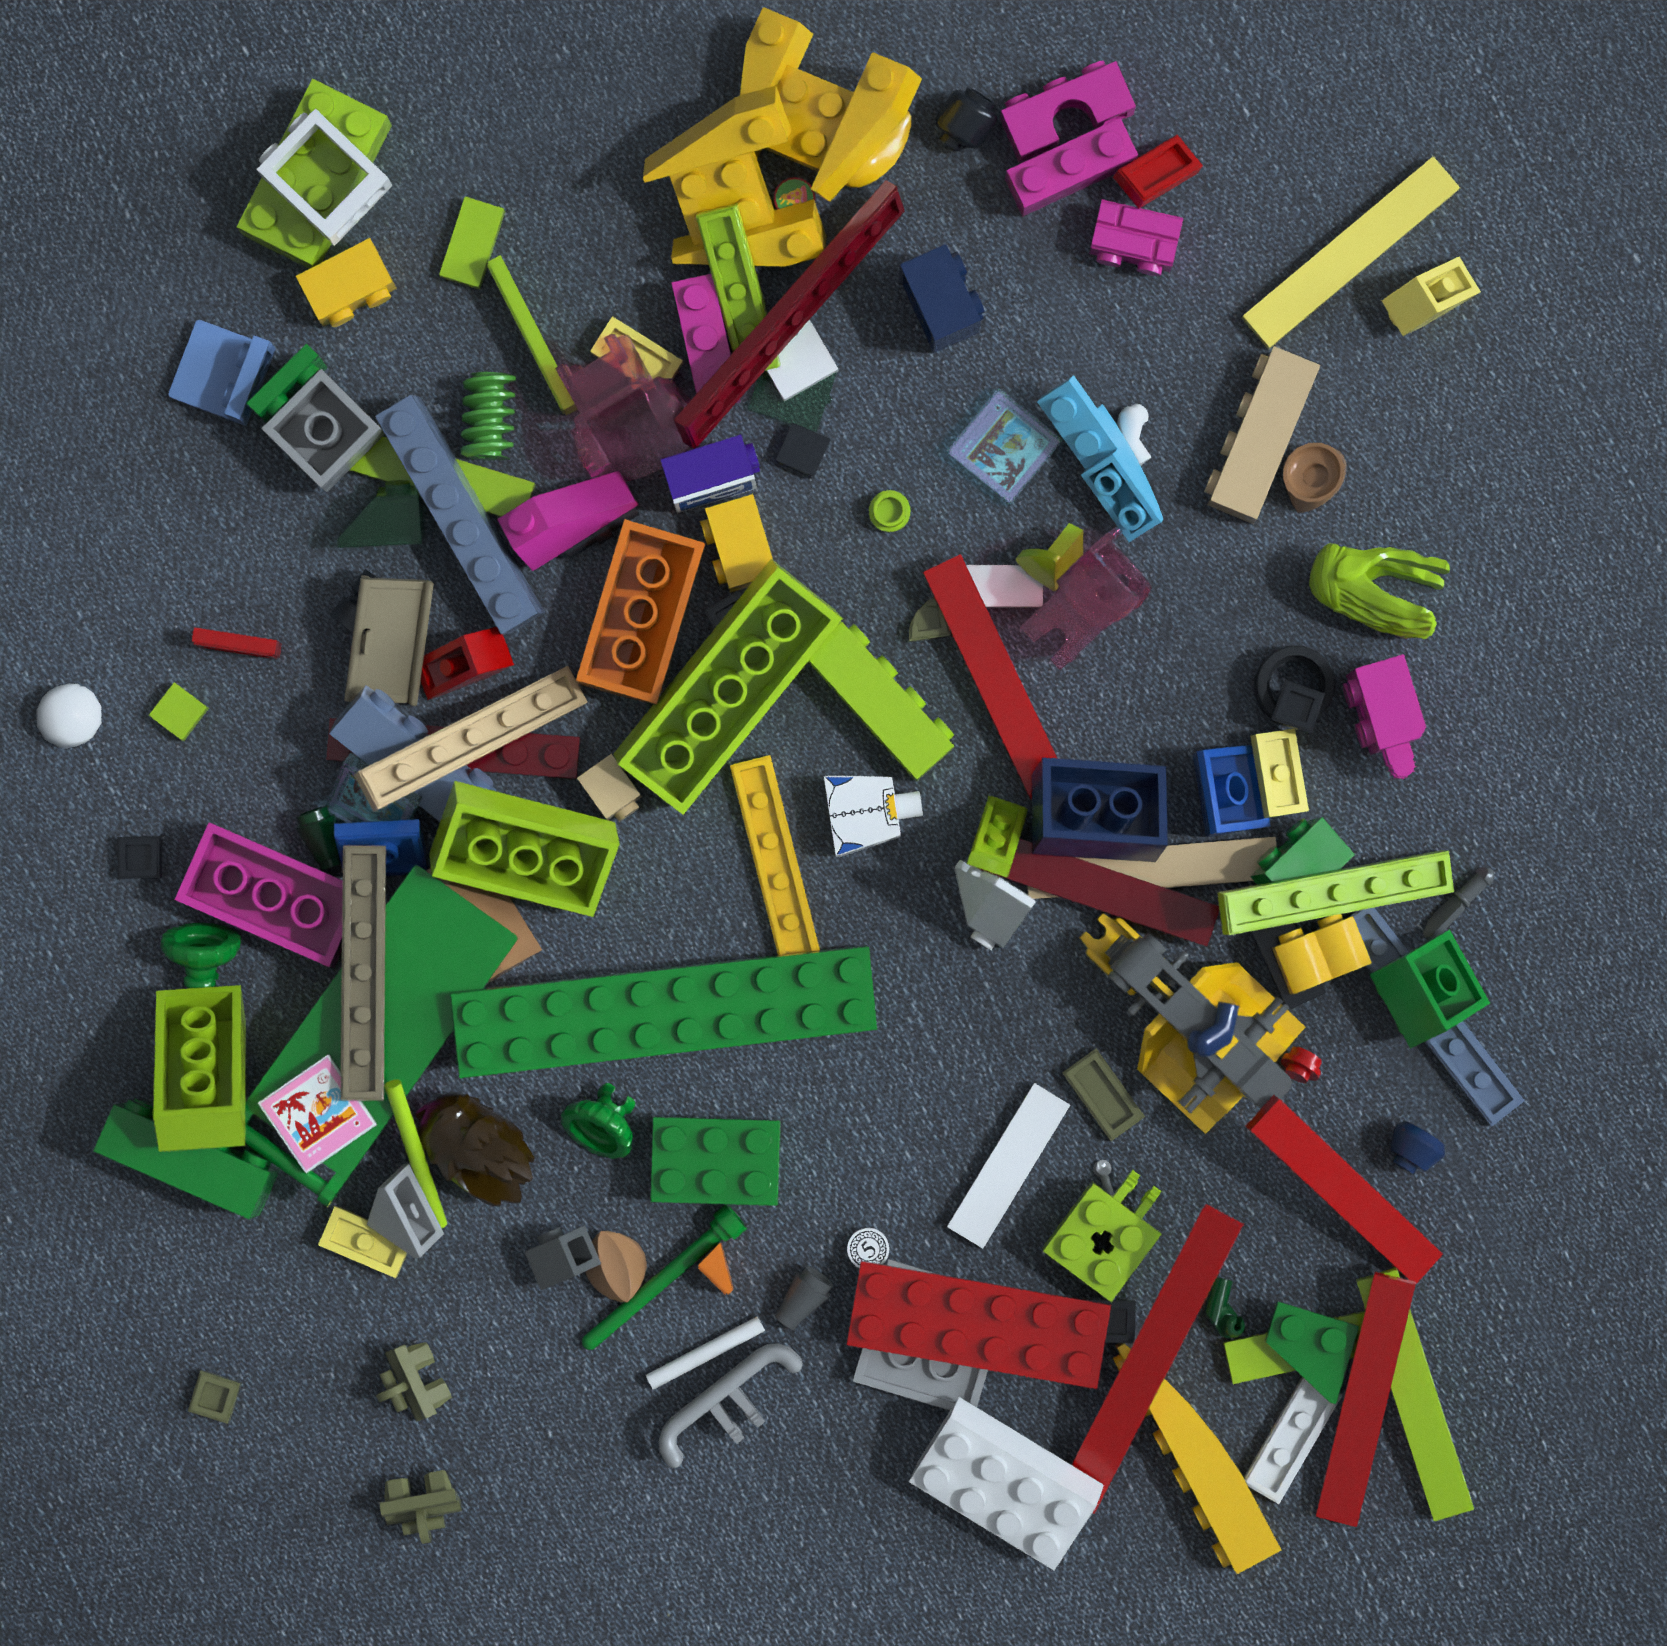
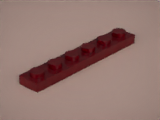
[326,718,581,780]

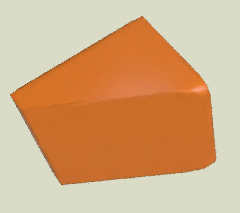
[698,1242,734,1295]

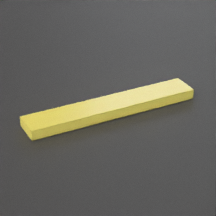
[1242,156,1460,349]

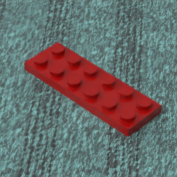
[847,1261,1111,1389]

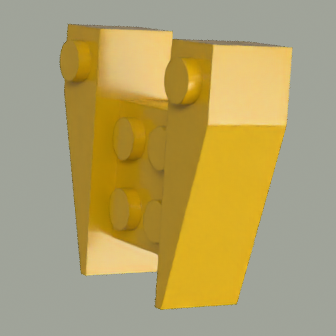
[740,7,922,202]
[643,85,826,267]

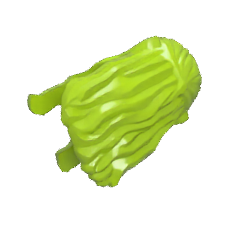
[1309,543,1450,639]

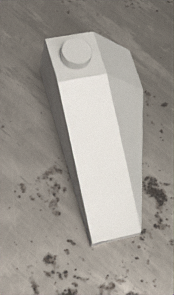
[954,860,1036,951]

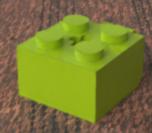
[1042,1170,1162,1302]

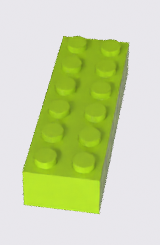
[613,559,843,815]

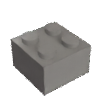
[261,369,385,492]

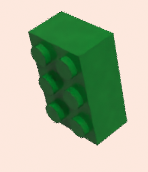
[651,1117,781,1206]

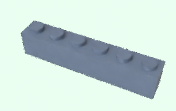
[375,395,545,634]

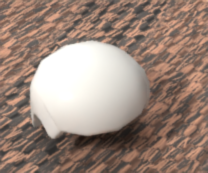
[36,684,101,749]

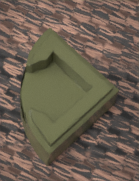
[909,597,951,643]

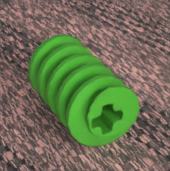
[461,372,516,460]

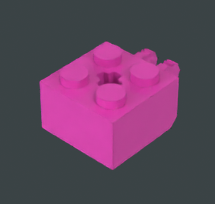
[1342,654,1426,780]

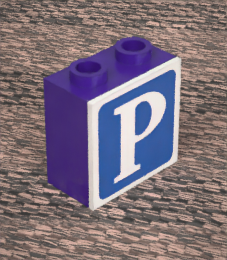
[661,434,760,513]

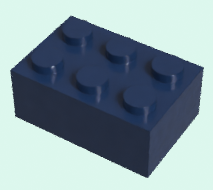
[1032,757,1168,862]

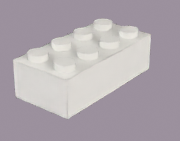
[909,1397,1104,1570]

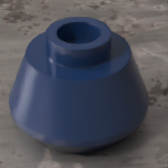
[1390,1121,1445,1175]

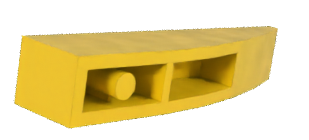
[1113,1343,1282,1574]

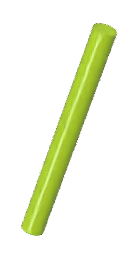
[384,1079,447,1228]

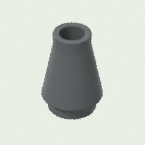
[775,1265,833,1330]

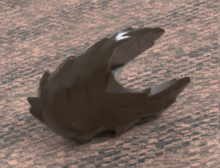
[416,1092,535,1207]

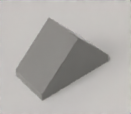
[367,1164,444,1258]

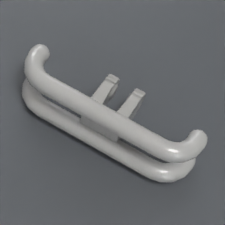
[659,1343,803,1468]

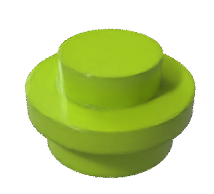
[869,490,911,532]

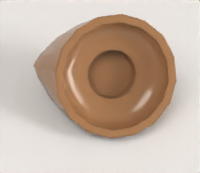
[1283,443,1346,513]
[586,1231,647,1302]

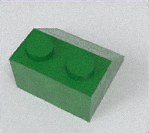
[1369,929,1490,1049]

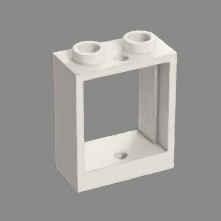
[257,109,392,246]

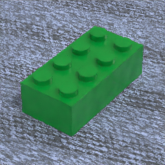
[93,1098,280,1219]

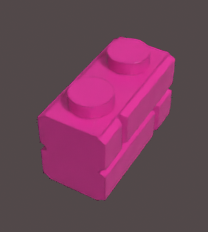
[1089,200,1183,276]

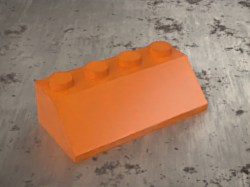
[576,519,705,705]

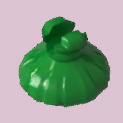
[161,922,241,988]
[561,1083,635,1159]

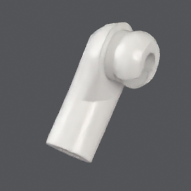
[1117,404,1151,466]

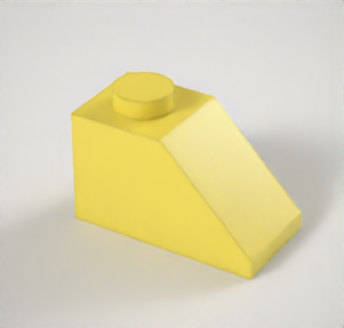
[1381,257,1480,336]

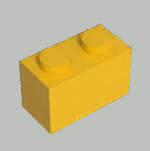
[296,238,397,327]
[700,494,773,593]

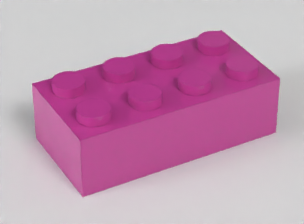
[175,822,343,968]

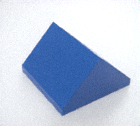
[1193,745,1271,837]

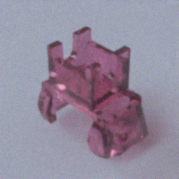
[555,334,691,482]
[1020,527,1152,670]

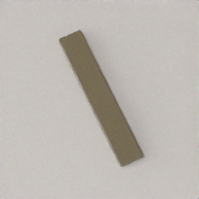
[341,846,386,1101]

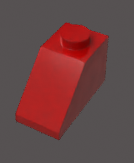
[420,627,514,700]

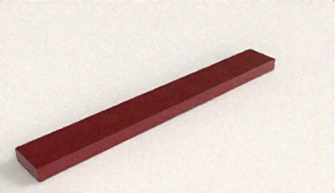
[674,180,905,449]

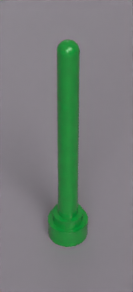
[582,1204,748,1350]

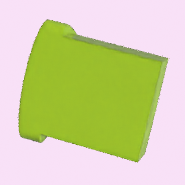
[1016,523,1083,591]

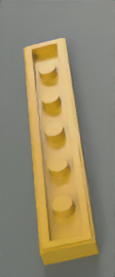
[730,755,820,955]

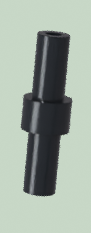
[565,507,640,559]

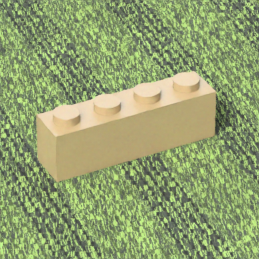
[1204,346,1320,524]

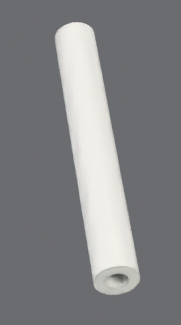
[646,1316,765,1390]

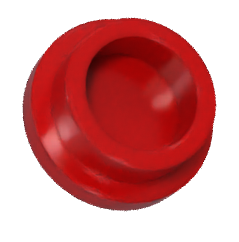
[1281,1047,1322,1083]

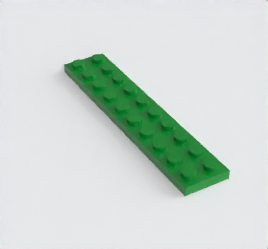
[450,945,877,1078]

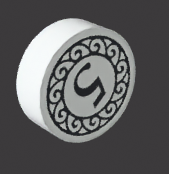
[847,1228,889,1268]

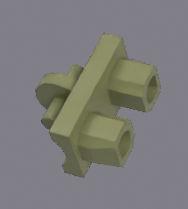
[376,1342,452,1422]
[379,1470,462,1544]

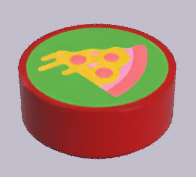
[774,177,815,210]

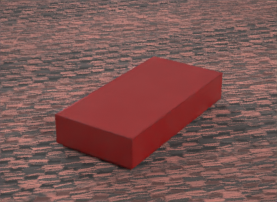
[1113,135,1203,209]
[192,627,282,660]

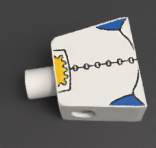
[824,776,923,857]

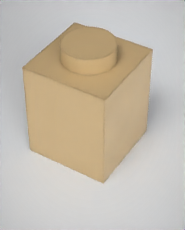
[577,754,642,822]

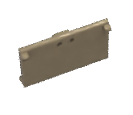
[344,575,434,707]

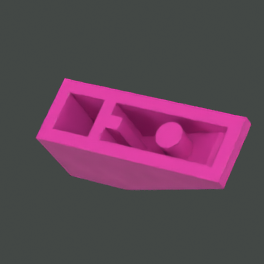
[497,471,638,571]

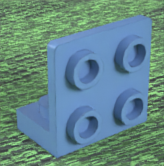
[168,320,276,426]

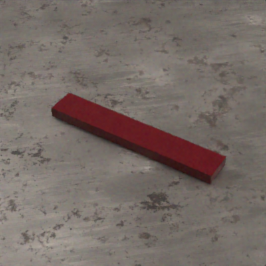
[970,838,1220,947]

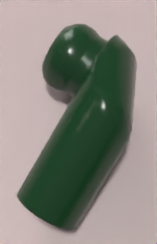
[1205,1277,1245,1338]

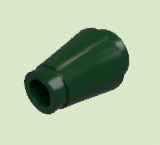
[295,805,341,870]

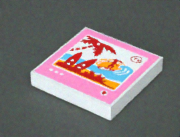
[258,1055,378,1173]

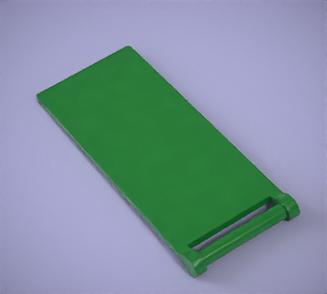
[245,866,518,1207]

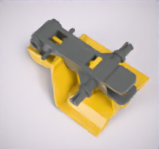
[1079,913,1306,1134]

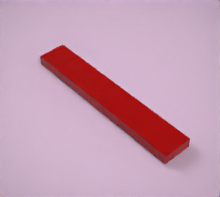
[922,554,1058,799]
[1245,1095,1443,1284]
[1316,1272,1416,1527]

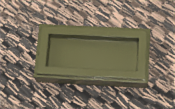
[1062,1048,1145,1141]

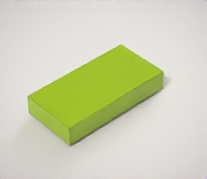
[439,196,505,290]

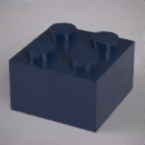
[899,244,985,354]

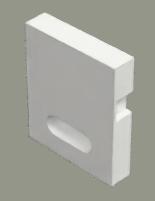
[766,320,838,402]

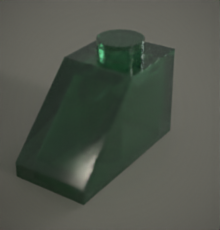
[337,480,424,548]

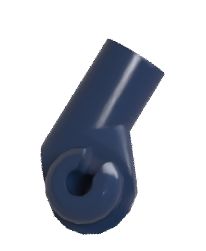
[1187,1002,1239,1057]

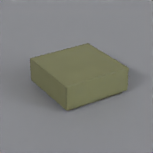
[188,1370,242,1424]

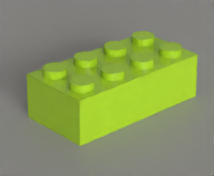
[237,78,392,269]
[429,781,620,917]
[153,985,246,1152]

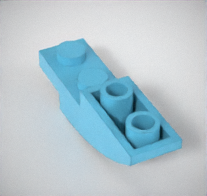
[1037,375,1163,542]

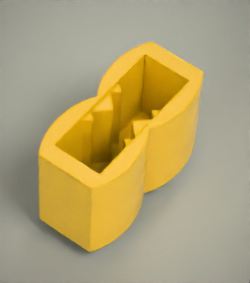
[1272,914,1372,995]

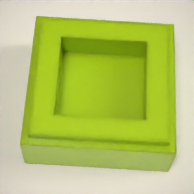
[149,682,209,741]

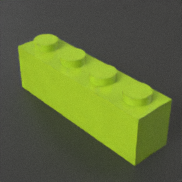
[808,621,954,782]

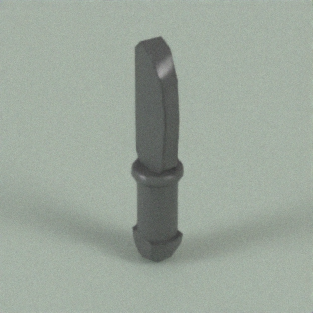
[1423,867,1494,941]

